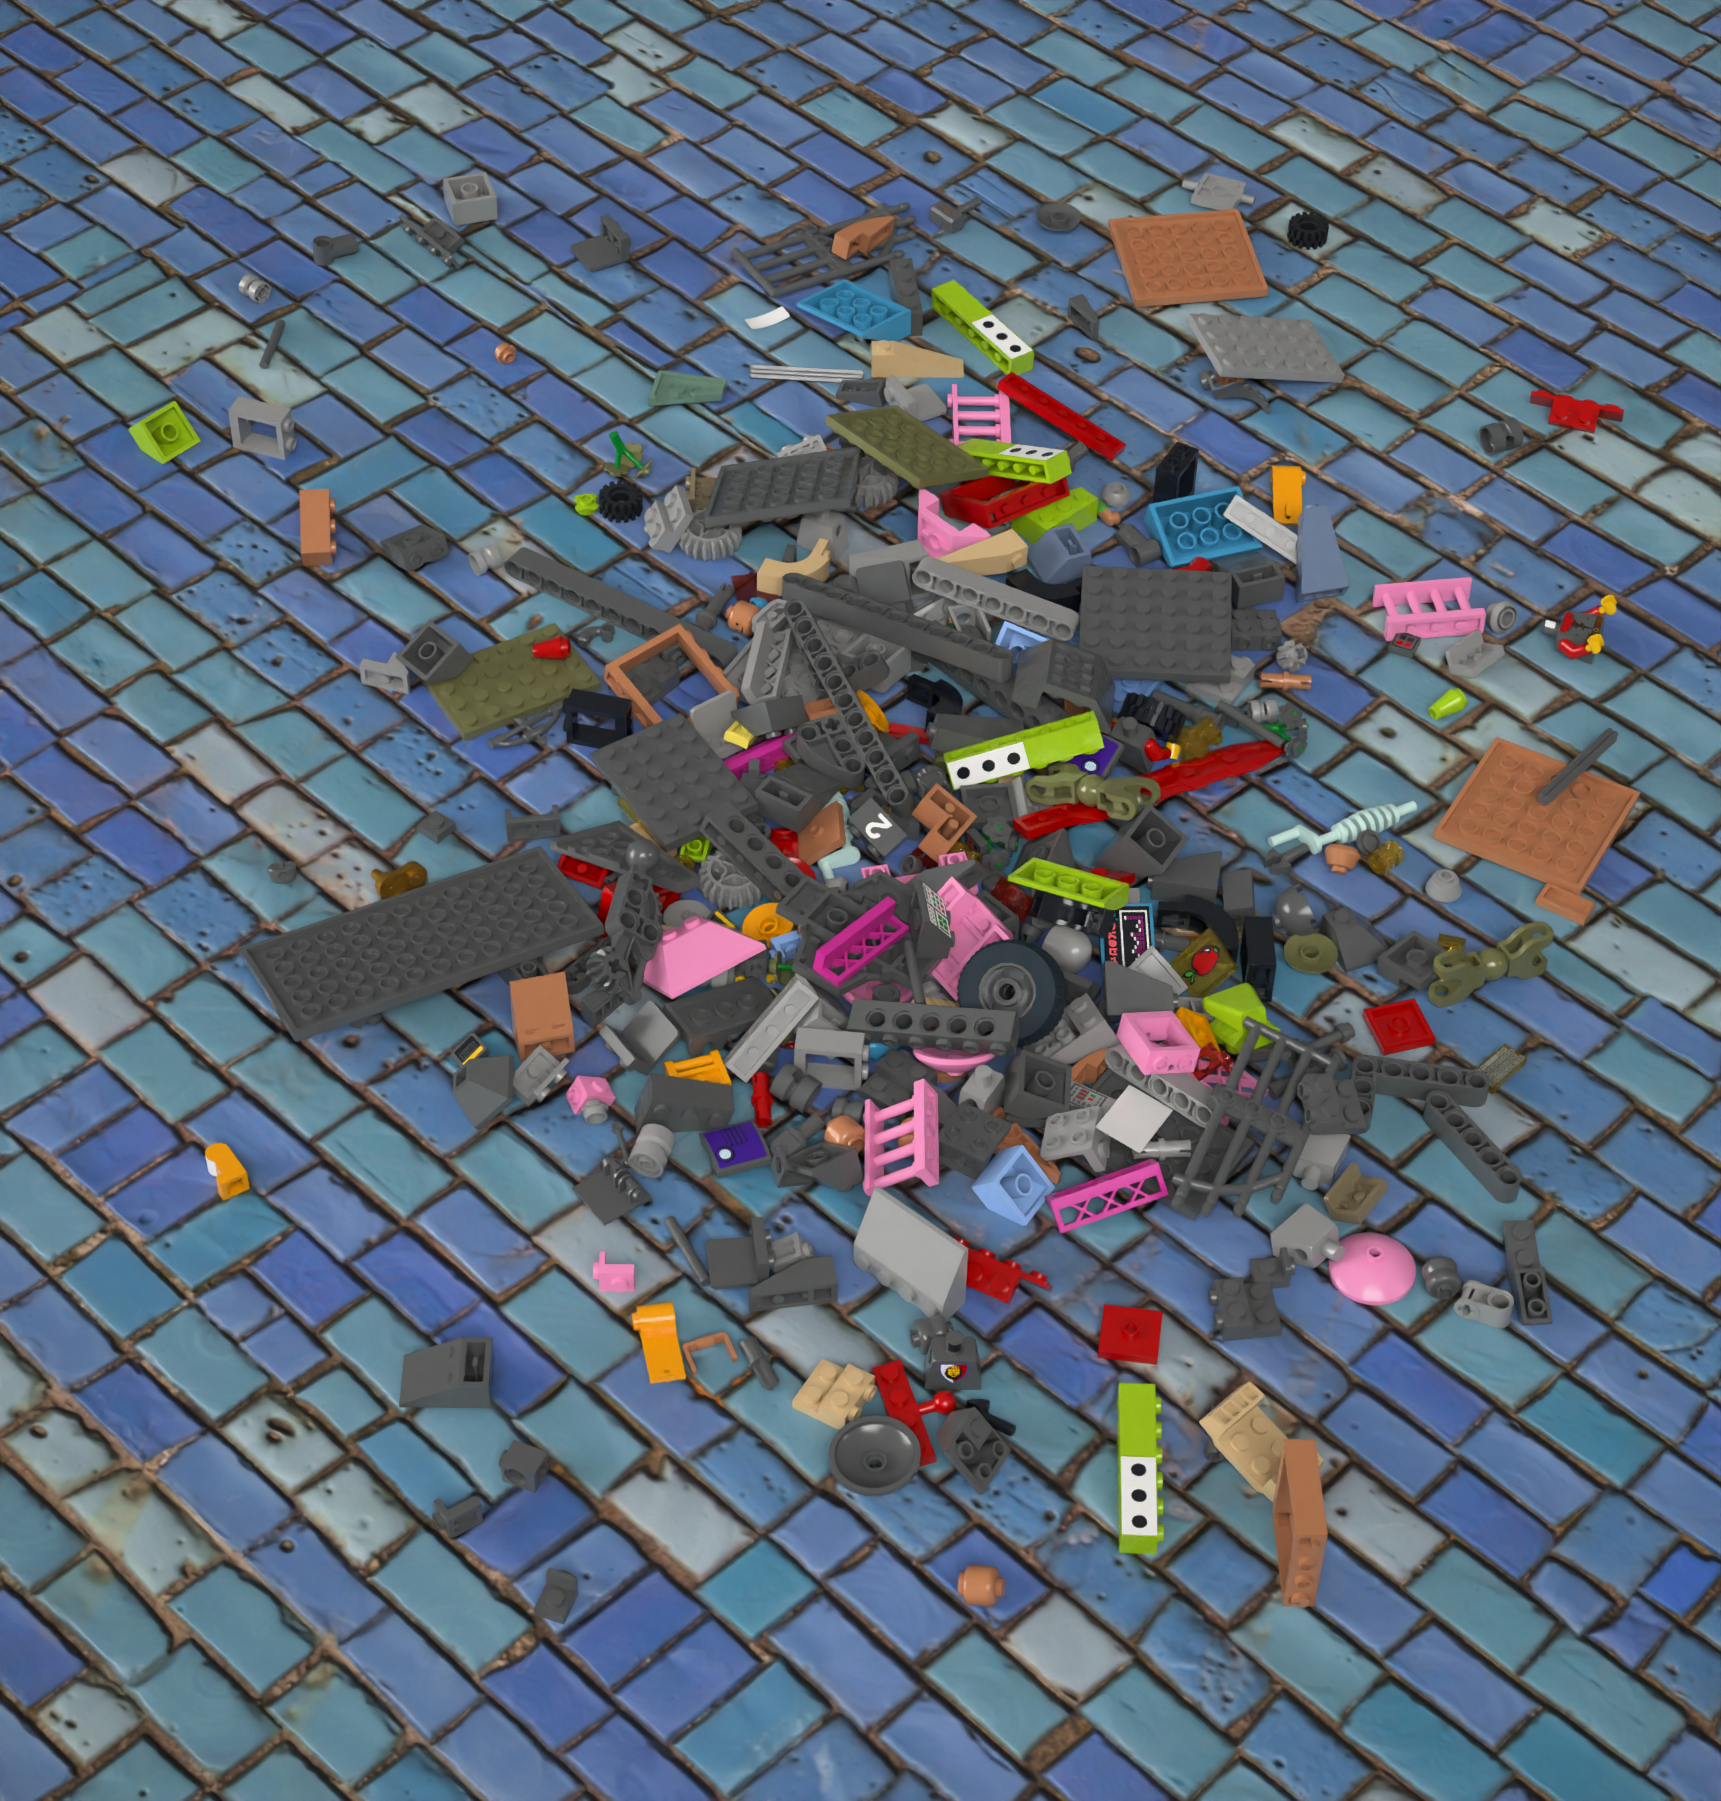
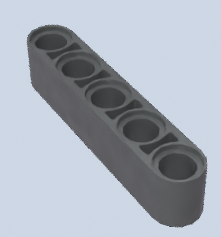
[1423,1090,1522,1204]

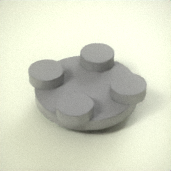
[662,900,711,928]

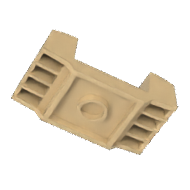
[1199,1381,1324,1502]

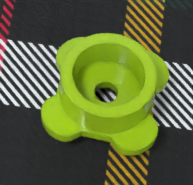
[574,494,599,516]

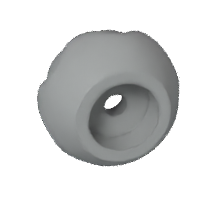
[1101,482,1131,509]

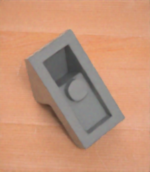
[359,652,410,694]

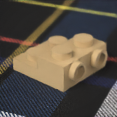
[792,1358,877,1430]

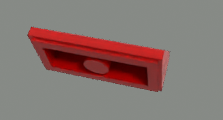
[557,854,615,890]

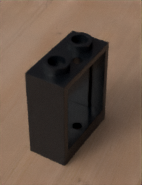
[1153,442,1199,503]
[562,688,633,749]
[1240,916,1276,1002]

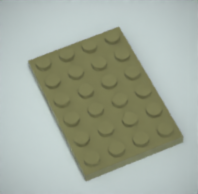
[825,405,990,489]
[420,623,601,741]

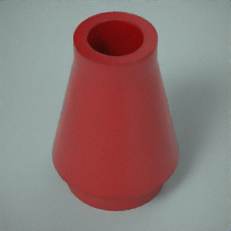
[533,635,571,660]

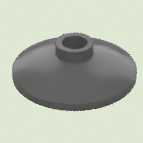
[1037,203,1081,231]

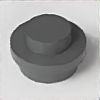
[1356,830,1382,856]

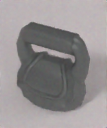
[912,764,955,801]

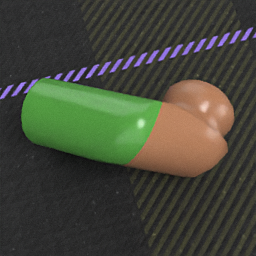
[1097,499,1121,527]

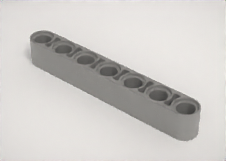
[912,556,1080,641]

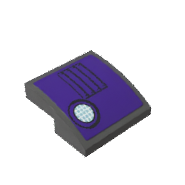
[1052,733,1125,780]
[699,1119,772,1178]

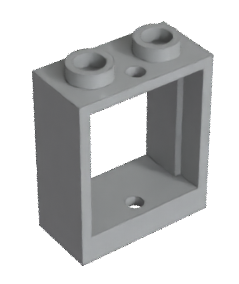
[228,396,297,460]
[794,1027,870,1091]

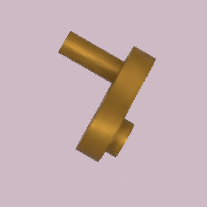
[371,861,427,899]

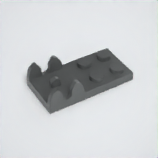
[662,977,775,1058]

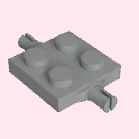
[1182,173,1256,210]

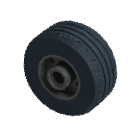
[957,939,1068,1047]

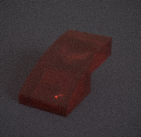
[991,876,1033,923]

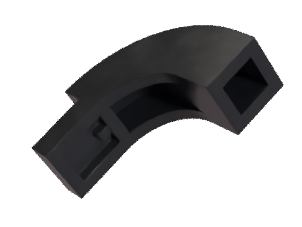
[1006,569,1082,612]
[906,674,963,733]
[1028,890,1115,939]
[1156,895,1239,965]

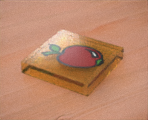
[1169,928,1238,998]

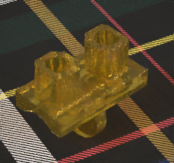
[1177,717,1223,761]

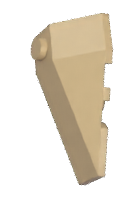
[871,340,964,378]
[937,529,1028,577]

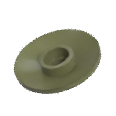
[1283,933,1338,974]

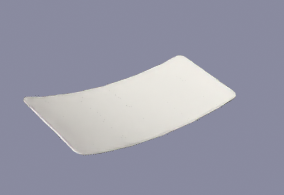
[745,306,790,329]

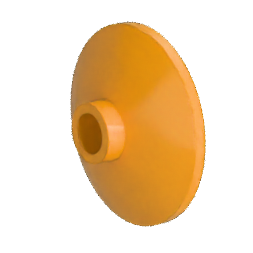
[856,690,890,733]
[742,903,794,948]

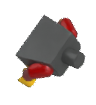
[1102,716,1182,773]

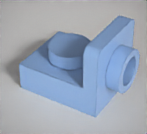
[768,930,801,964]

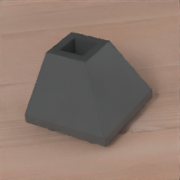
[452,1055,515,1130]
[937,1407,1011,1495]

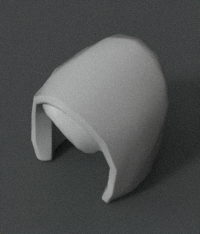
[1042,925,1092,974]

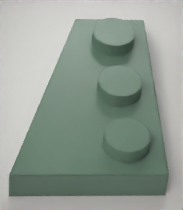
[648,370,727,406]

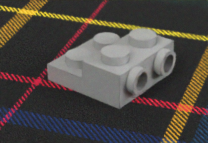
[644,485,694,553]
[1186,655,1255,705]

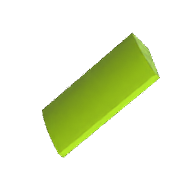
[1008,857,1129,910]

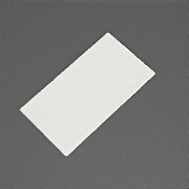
[1096,1085,1173,1153]

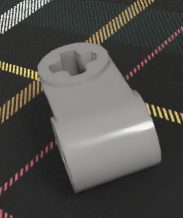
[1454,1280,1514,1329]

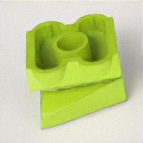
[1202,983,1281,1054]

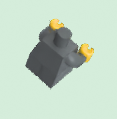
[734,940,776,983]

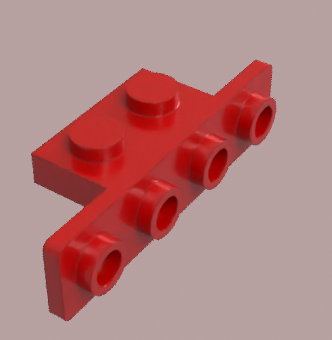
[1530,390,1624,434]
[953,1236,1053,1305]

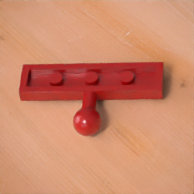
[872,1359,956,1467]

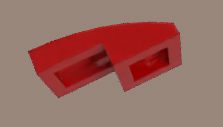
[770,828,799,859]

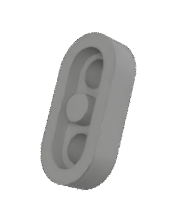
[752,599,788,633]

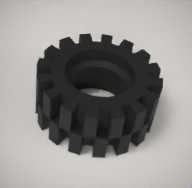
[1287,212,1329,250]
[599,480,643,523]

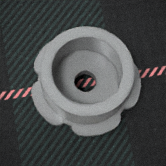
[581,1100,608,1125]

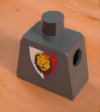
[924,1331,981,1390]

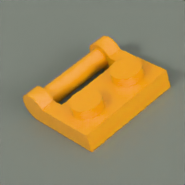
[663,1049,731,1085]

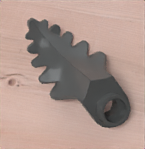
[1198,368,1271,414]

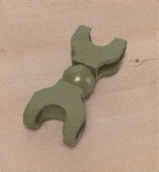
[1025,762,1161,820]
[1427,921,1554,1008]

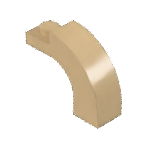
[757,538,831,596]

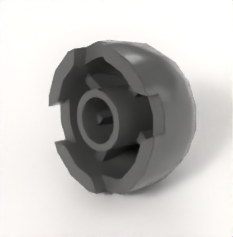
[1272,883,1321,937]

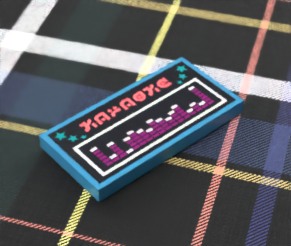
[1099,903,1155,997]

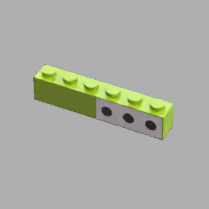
[931,280,1035,375]
[958,438,1072,484]
[943,710,1105,791]
[1117,1383,1164,1555]

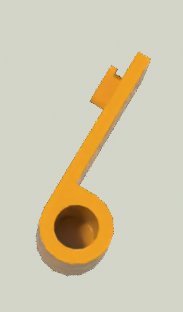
[1270,465,1306,526]
[631,1301,686,1384]

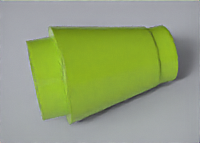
[1428,688,1467,721]

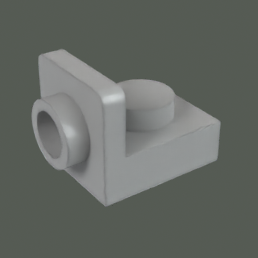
[767,1232,815,1273]

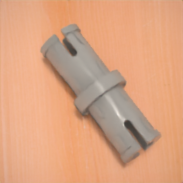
[1132,1138,1191,1161]

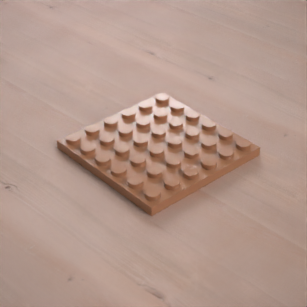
[1108,209,1269,307]
[1433,737,1641,896]

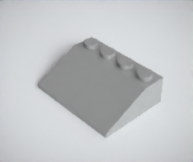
[853,1186,968,1321]

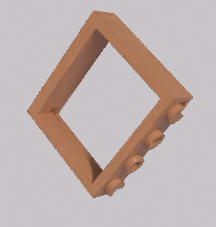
[604,623,740,729]
[1272,1439,1328,1608]

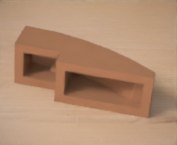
[831,216,895,260]

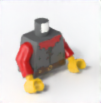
[1543,595,1617,664]

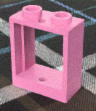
[1116,1011,1200,1075]

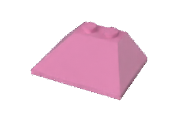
[931,876,1013,1002]
[643,916,766,999]

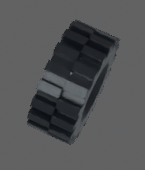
[1117,692,1187,743]

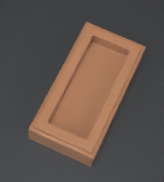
[1535,882,1596,926]

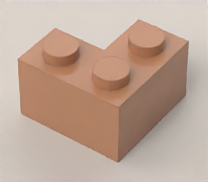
[911,783,977,863]

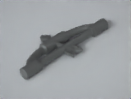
[487,701,563,750]

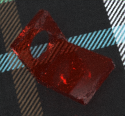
[1192,1042,1234,1081]

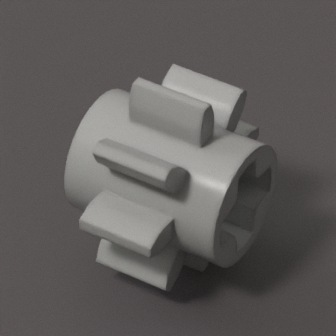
[1276,640,1307,673]

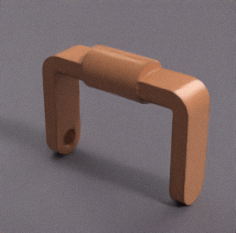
[683,1332,738,1375]

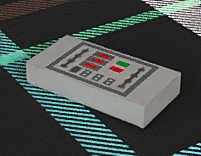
[1070,1080,1116,1114]

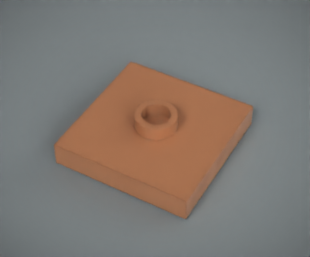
[797,801,846,866]

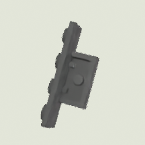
[398,214,465,270]

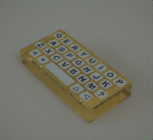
[1475,1044,1527,1094]

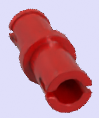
[751,1072,773,1128]

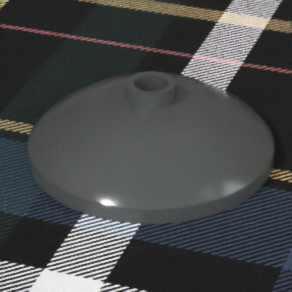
[829,1415,921,1496]

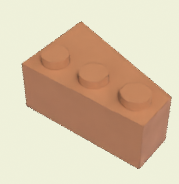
[299,489,337,566]

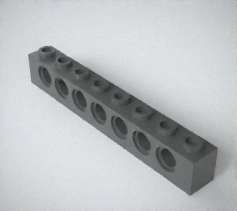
[928,620,1071,730]

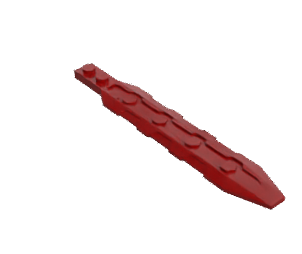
[1013,740,1285,840]

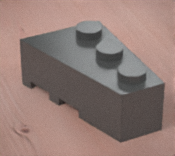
[634,1073,734,1135]

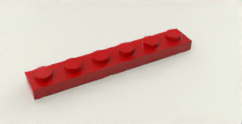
[997,371,1126,461]

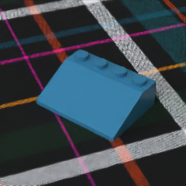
[797,279,911,342]
[1143,486,1263,569]

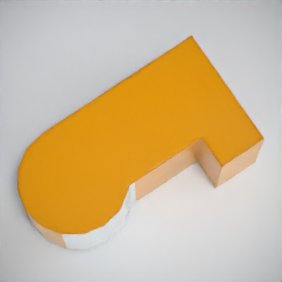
[205,1143,250,1201]

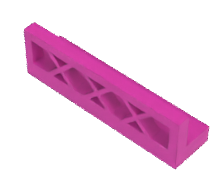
[723,731,797,781]
[813,896,910,987]
[1045,1158,1169,1233]

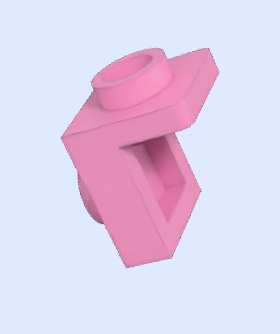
[566,1075,615,1114]
[593,1251,635,1293]

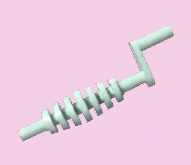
[817,791,861,883]
[1268,801,1417,854]

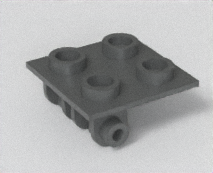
[572,1156,652,1226]

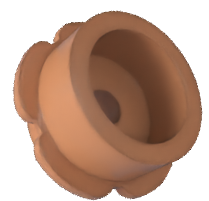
[494,342,516,364]

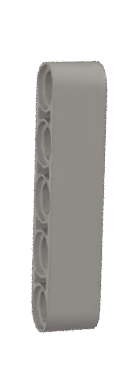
[1104,1042,1226,1128]

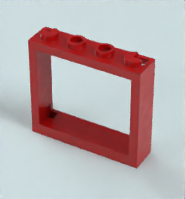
[939,475,1070,529]

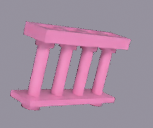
[947,384,1011,446]
[1372,577,1486,641]
[862,1078,939,1196]

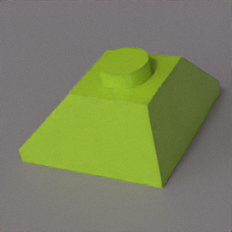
[128,401,201,464]

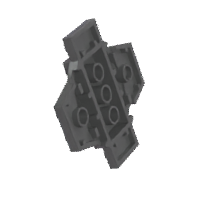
[776,870,942,997]

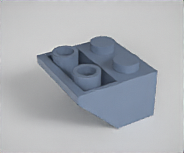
[1027,523,1091,584]

